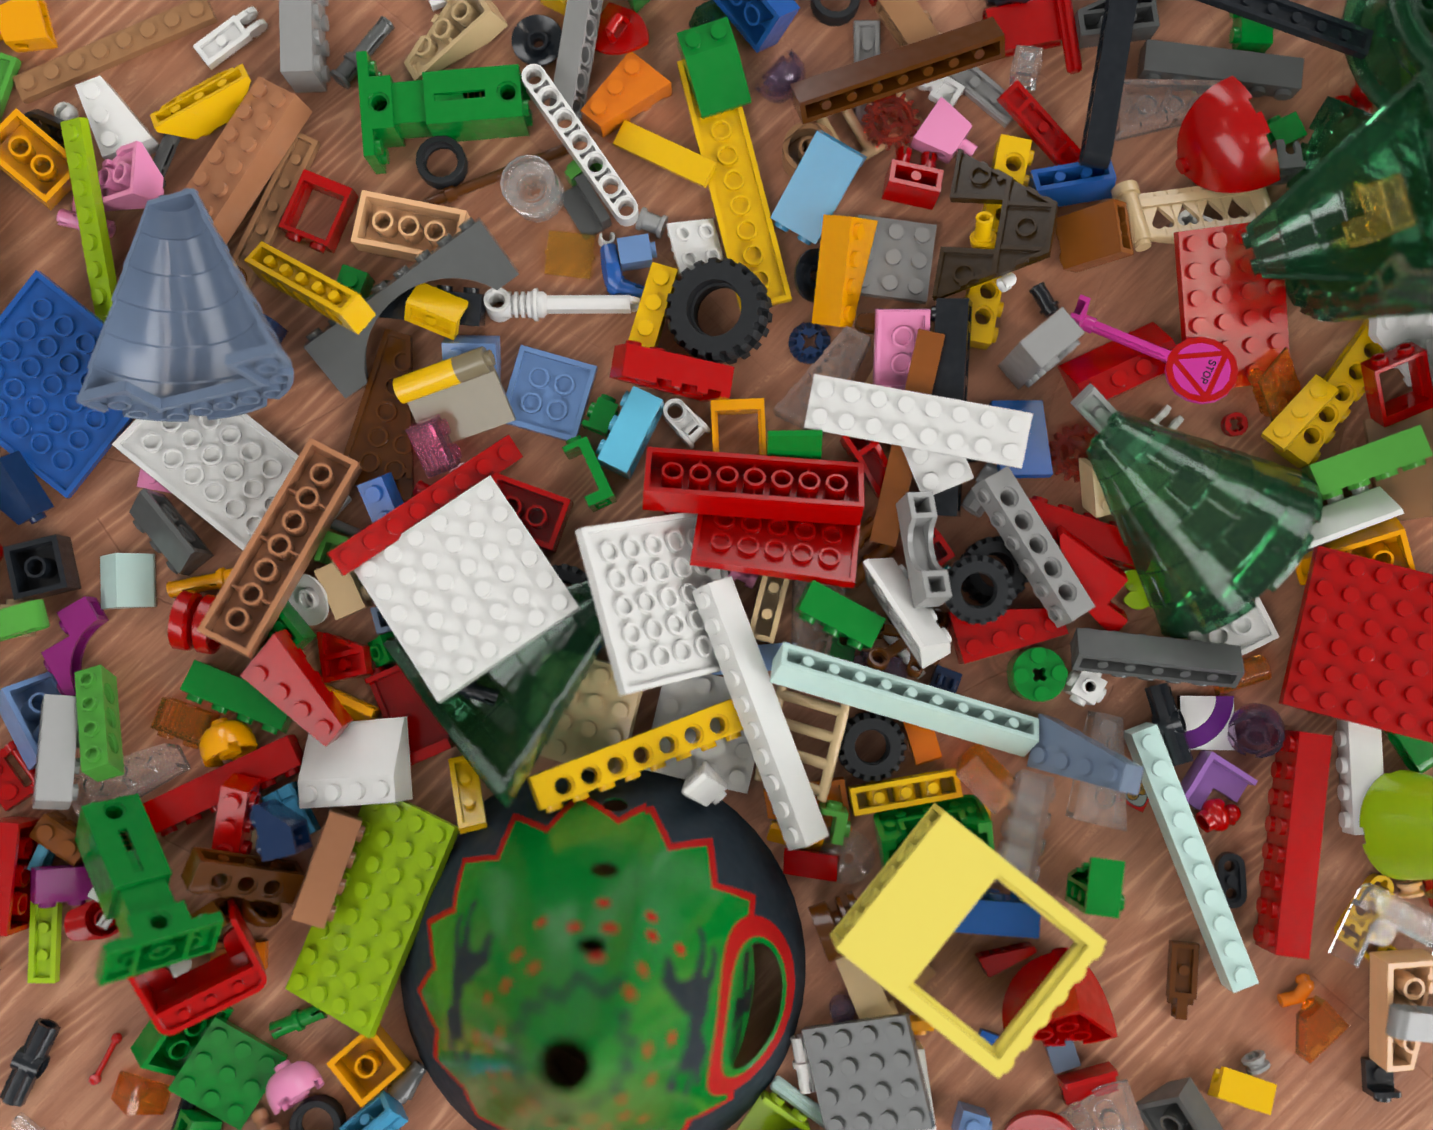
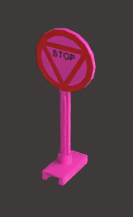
[1070,295,1238,404]

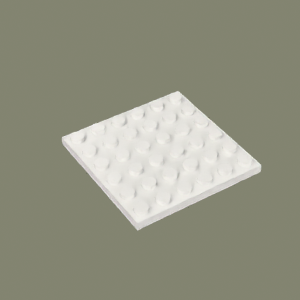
[354,476,580,704]
[575,513,729,696]

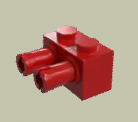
[882,146,944,210]

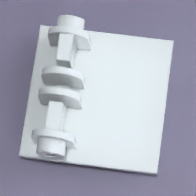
[666,218,724,278]

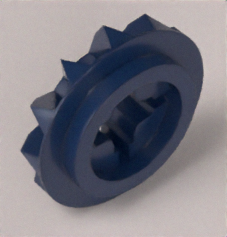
[789,322,831,364]

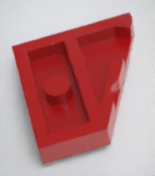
[316,632,373,683]

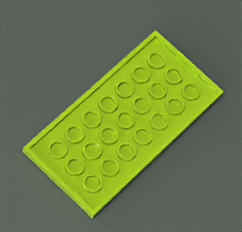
[285,801,459,1038]

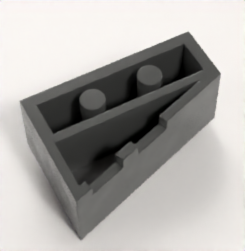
[1074,0,1160,49]

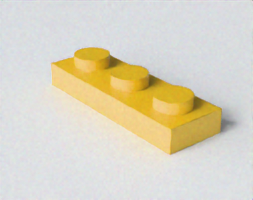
[1261,374,1339,452]
[448,753,488,834]

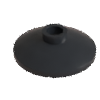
[511,15,562,66]
[794,248,820,302]

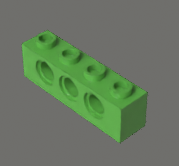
[74,664,125,782]

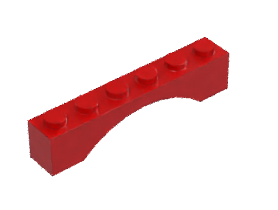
[839,436,956,566]

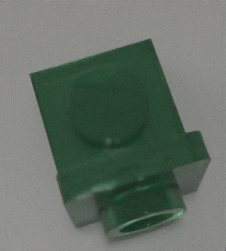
[688,0,731,28]

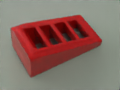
[975,942,1037,978]

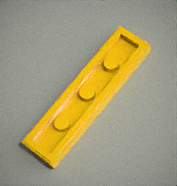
[613,120,717,189]

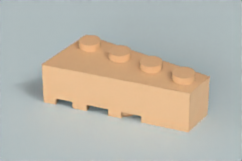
[1369,948,1433,1072]

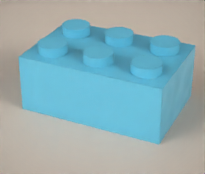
[596,386,664,480]

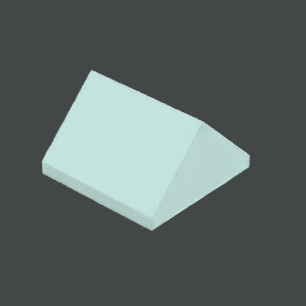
[100,553,156,610]

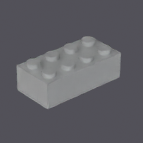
[279,0,330,93]
[998,307,1085,390]

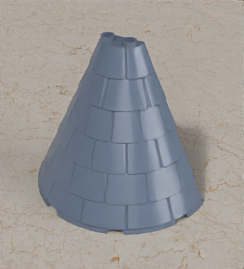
[77,188,294,422]

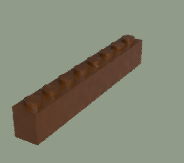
[790,17,1005,124]

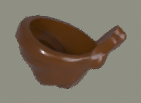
[240,898,282,927]

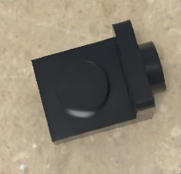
[1361,1057,1401,1102]

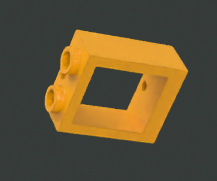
[711,398,767,456]

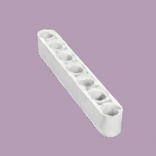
[522,64,639,226]

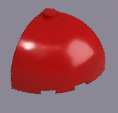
[1175,75,1280,193]
[1002,947,1118,1046]

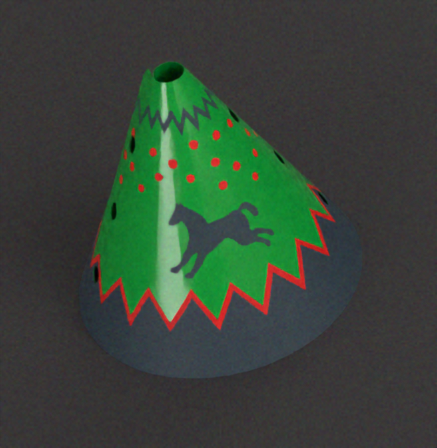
[400,770,806,1130]

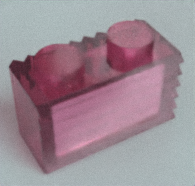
[405,414,462,479]

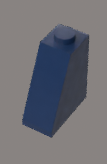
[0,451,54,525]

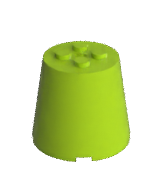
[1359,770,1433,880]

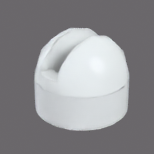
[54,102,79,121]

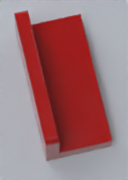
[1057,1061,1119,1106]

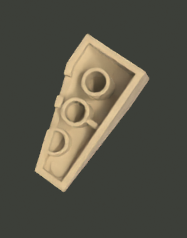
[404,0,508,81]

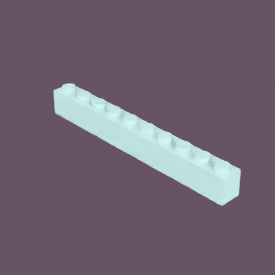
[770,642,1039,757]
[1122,722,1259,993]

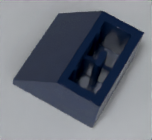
[250,799,313,861]

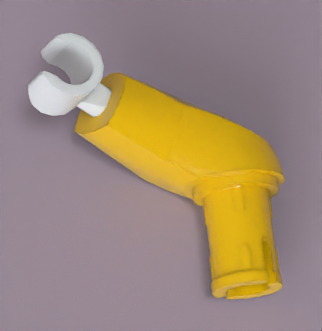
[969,211,1017,292]

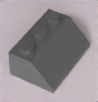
[129,488,214,576]
[1134,1077,1224,1130]

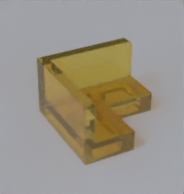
[1342,173,1416,249]

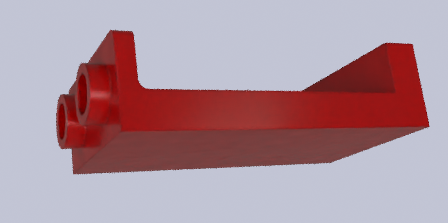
[364,656,456,766]

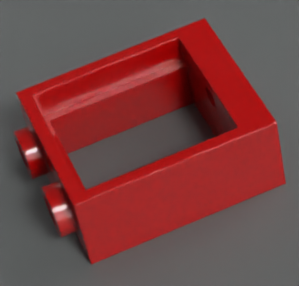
[279,169,359,254]
[1360,342,1433,428]

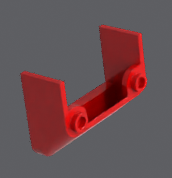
[127,899,267,1035]

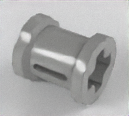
[635,207,668,239]

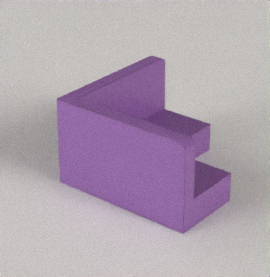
[1180,750,1258,811]

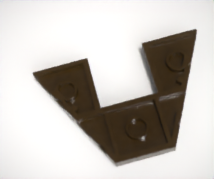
[932,149,1058,301]

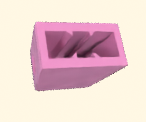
[910,97,978,163]

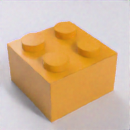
[326,1024,411,1107]

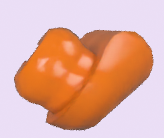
[1277,973,1314,1008]

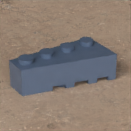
[1027,713,1144,795]

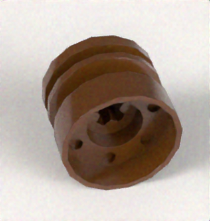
[808,891,857,963]

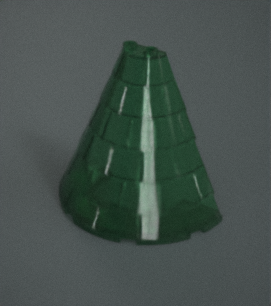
[1241,66,1433,285]
[1086,411,1322,639]
[383,581,606,809]

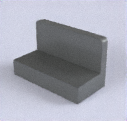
[559,173,612,240]

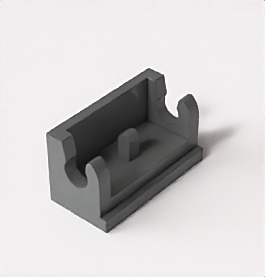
[1268,139,1306,186]

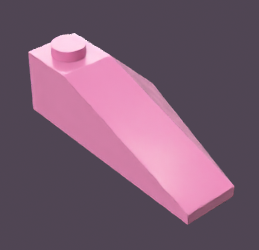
[72,141,164,213]

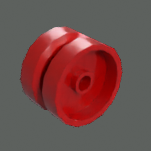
[168,590,222,654]

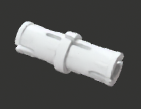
[790,1034,816,1094]

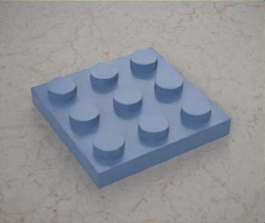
[506,345,598,441]

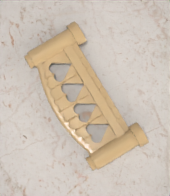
[1111,180,1277,252]

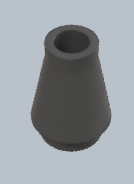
[388,1060,428,1104]

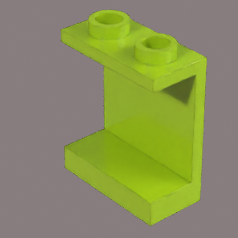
[736,1090,810,1130]

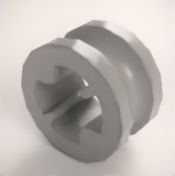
[1241,1050,1271,1075]

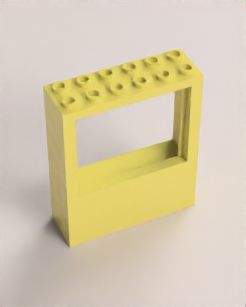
[830,802,1107,1079]

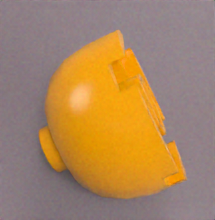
[199,718,258,767]

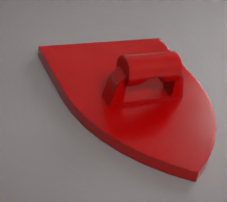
[595,2,649,55]

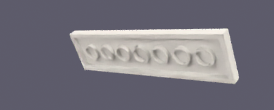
[804,374,1033,468]

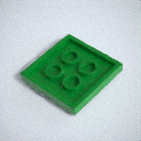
[168,1014,288,1130]

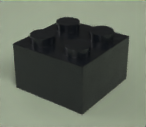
[3,534,82,601]

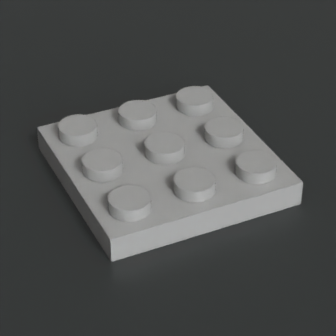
[858,215,937,304]

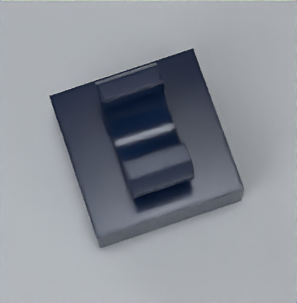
[929,665,963,693]

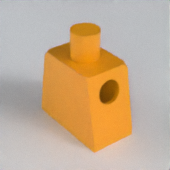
[0,0,58,53]

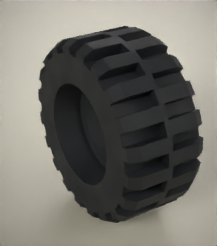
[665,257,773,365]

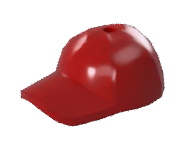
[64,900,120,941]

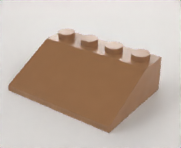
[1362,408,1433,521]

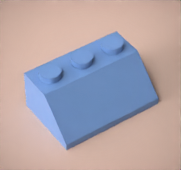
[0,672,78,771]

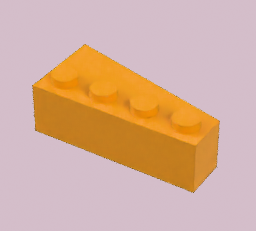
[812,214,878,327]

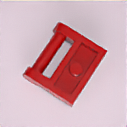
[0,740,36,811]

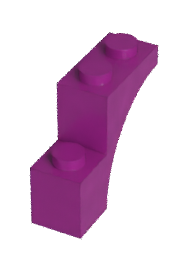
[41,596,109,696]

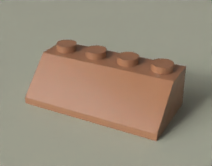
[291,806,366,929]

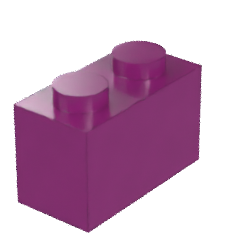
[30,864,93,908]

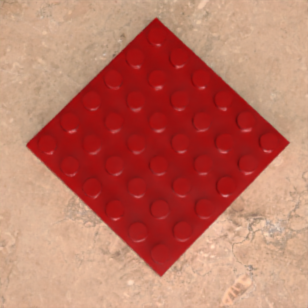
[1278,545,1433,744]

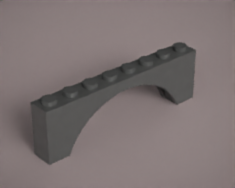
[304,217,519,399]

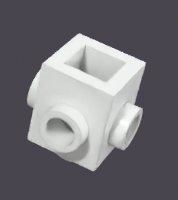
[1063,670,1107,707]

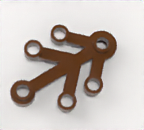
[866,608,948,678]

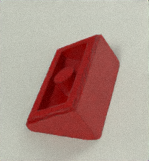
[783,847,840,882]

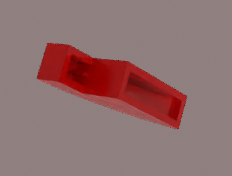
[1057,525,1128,632]

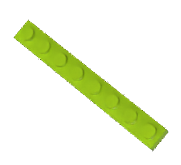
[60,117,117,322]

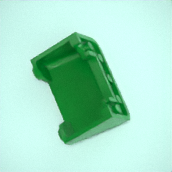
[873,794,995,868]

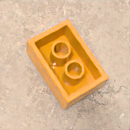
[0,108,72,210]

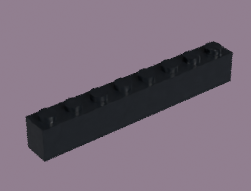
[931,298,973,517]

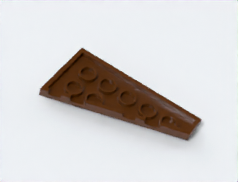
[343,328,414,501]

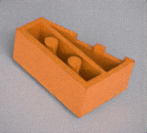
[580,52,672,138]

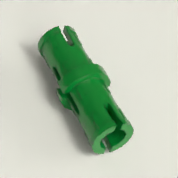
[269,1005,328,1039]

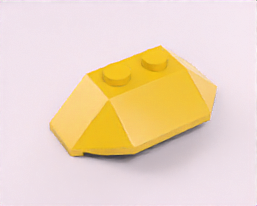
[150,64,251,140]

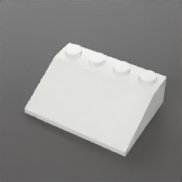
[298,717,413,809]

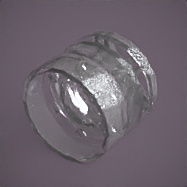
[500,154,565,222]

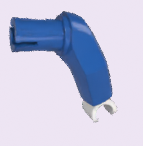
[598,232,645,300]

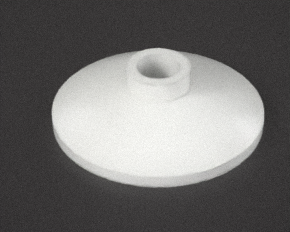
[288,574,329,626]

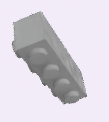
[32,694,80,810]

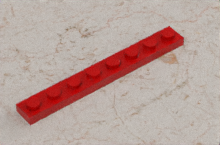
[326,434,523,576]

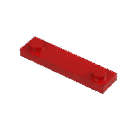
[996,79,1081,166]

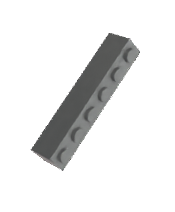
[1136,39,1304,101]
[1070,628,1245,688]

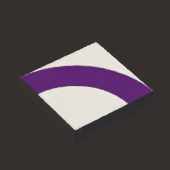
[1177,695,1235,750]

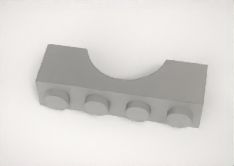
[896,491,952,608]

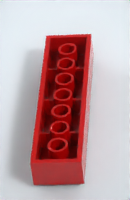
[642,447,864,526]
[1253,729,1333,960]

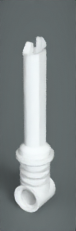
[483,288,640,322]

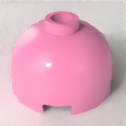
[266,1060,325,1115]

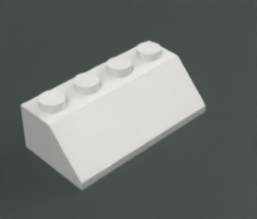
[1270,485,1404,555]
[863,558,952,669]

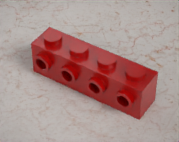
[212,773,261,875]

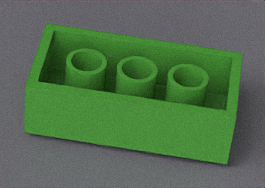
[1301,425,1433,501]

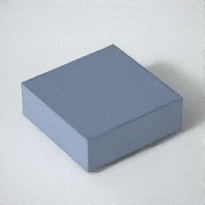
[1045,1040,1081,1074]

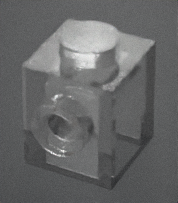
[1009,45,1043,91]

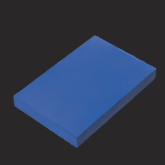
[989,400,1053,478]

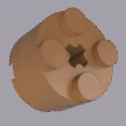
[781,122,834,178]

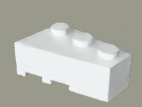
[75,76,160,160]

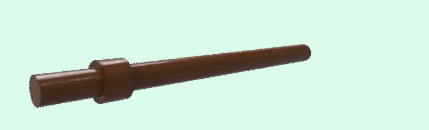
[424,144,569,205]

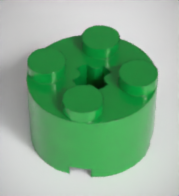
[1007,647,1068,702]

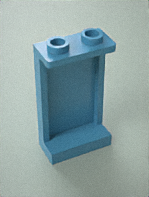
[770,130,867,245]

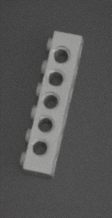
[971,466,1095,628]

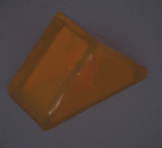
[111,1071,171,1115]

